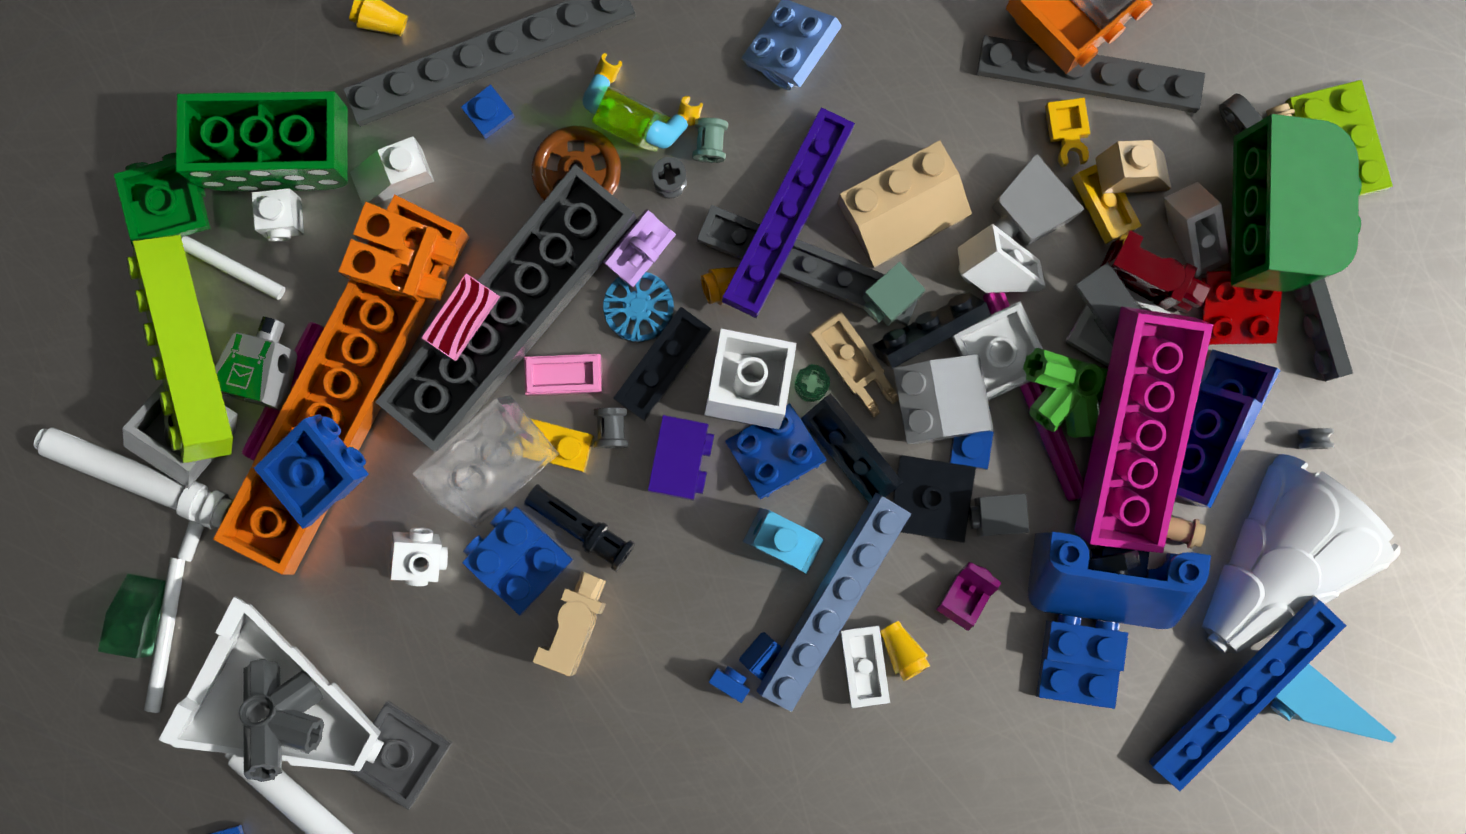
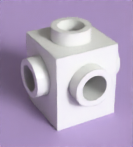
[389,528,448,586]

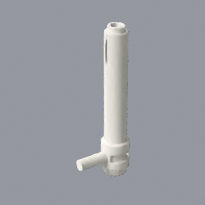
[33,427,233,561]
[225,753,354,834]

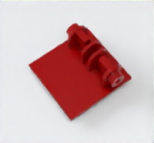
[1200,271,1282,345]

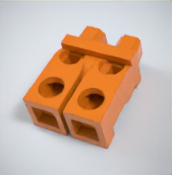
[338,201,460,302]

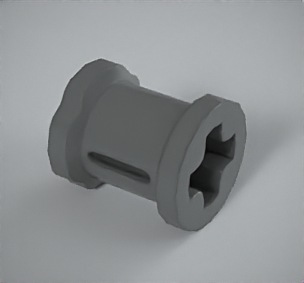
[652,157,687,198]
[594,408,628,448]

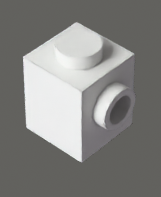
[252,188,304,242]

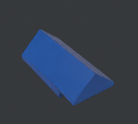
[1176,349,1281,508]

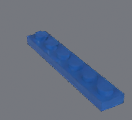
[1149,596,1347,791]

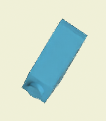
[1270,664,1396,743]

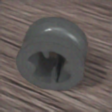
[1298,428,1334,450]

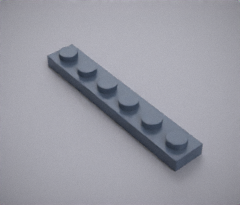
[756,493,911,712]

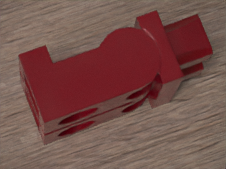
[1099,230,1211,313]

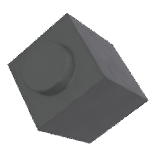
[969,494,1029,536]

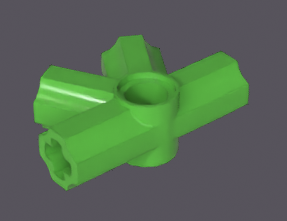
[1023,348,1108,438]

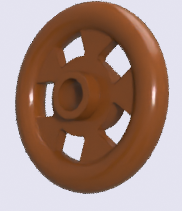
[531,126,621,201]

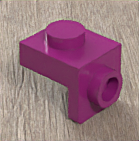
[936,562,1001,631]

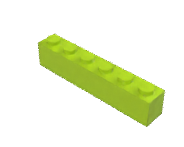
[126,235,233,463]

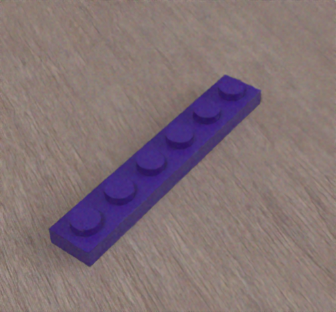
[722,107,855,319]

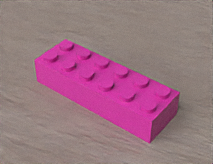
[1074,306,1213,553]

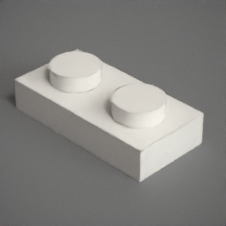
[840,625,890,708]

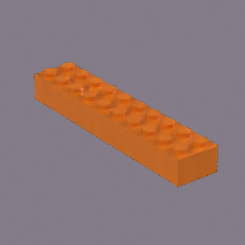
[213,194,470,575]

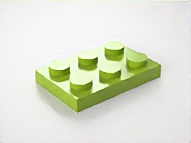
[1285,80,1393,197]

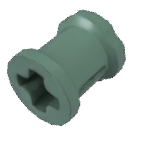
[692,117,728,163]

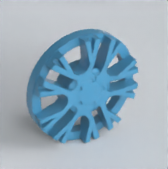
[603,272,674,342]

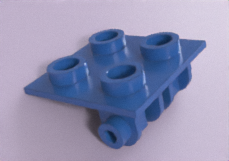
[725,403,827,500]

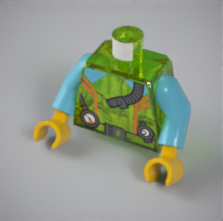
[582,53,703,152]

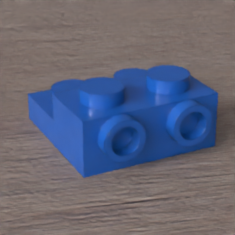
[254,414,369,529]
[462,506,574,616]
[1036,614,1129,709]

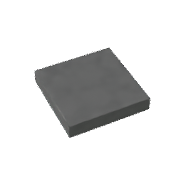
[348,701,453,810]

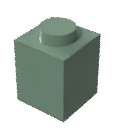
[862,261,926,326]

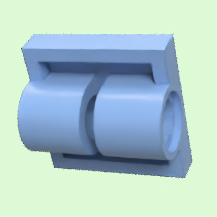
[741,0,842,90]

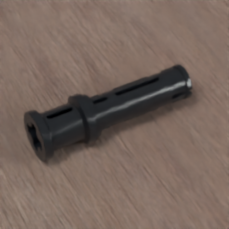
[524,484,635,572]

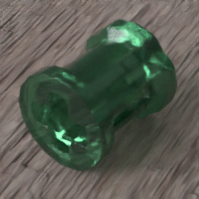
[794,364,830,402]

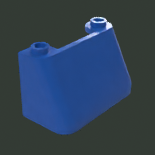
[1028,531,1211,629]

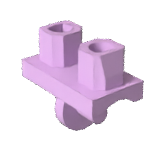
[603,209,676,287]

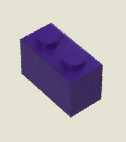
[648,415,715,501]

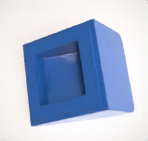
[739,632,782,681]

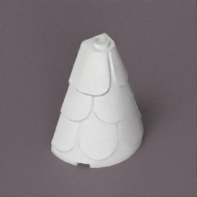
[1202,454,1400,654]
[159,596,384,771]

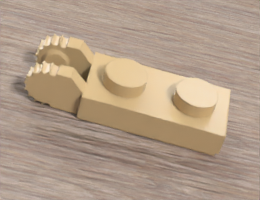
[809,311,899,418]

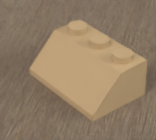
[837,140,972,268]

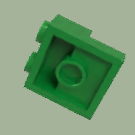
[114,152,211,247]

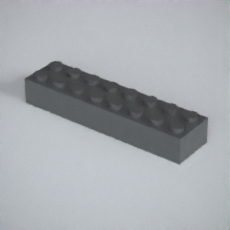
[376,165,637,453]

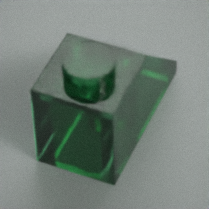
[98,574,166,658]

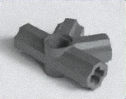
[239,659,324,782]

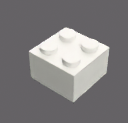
[704,329,797,429]

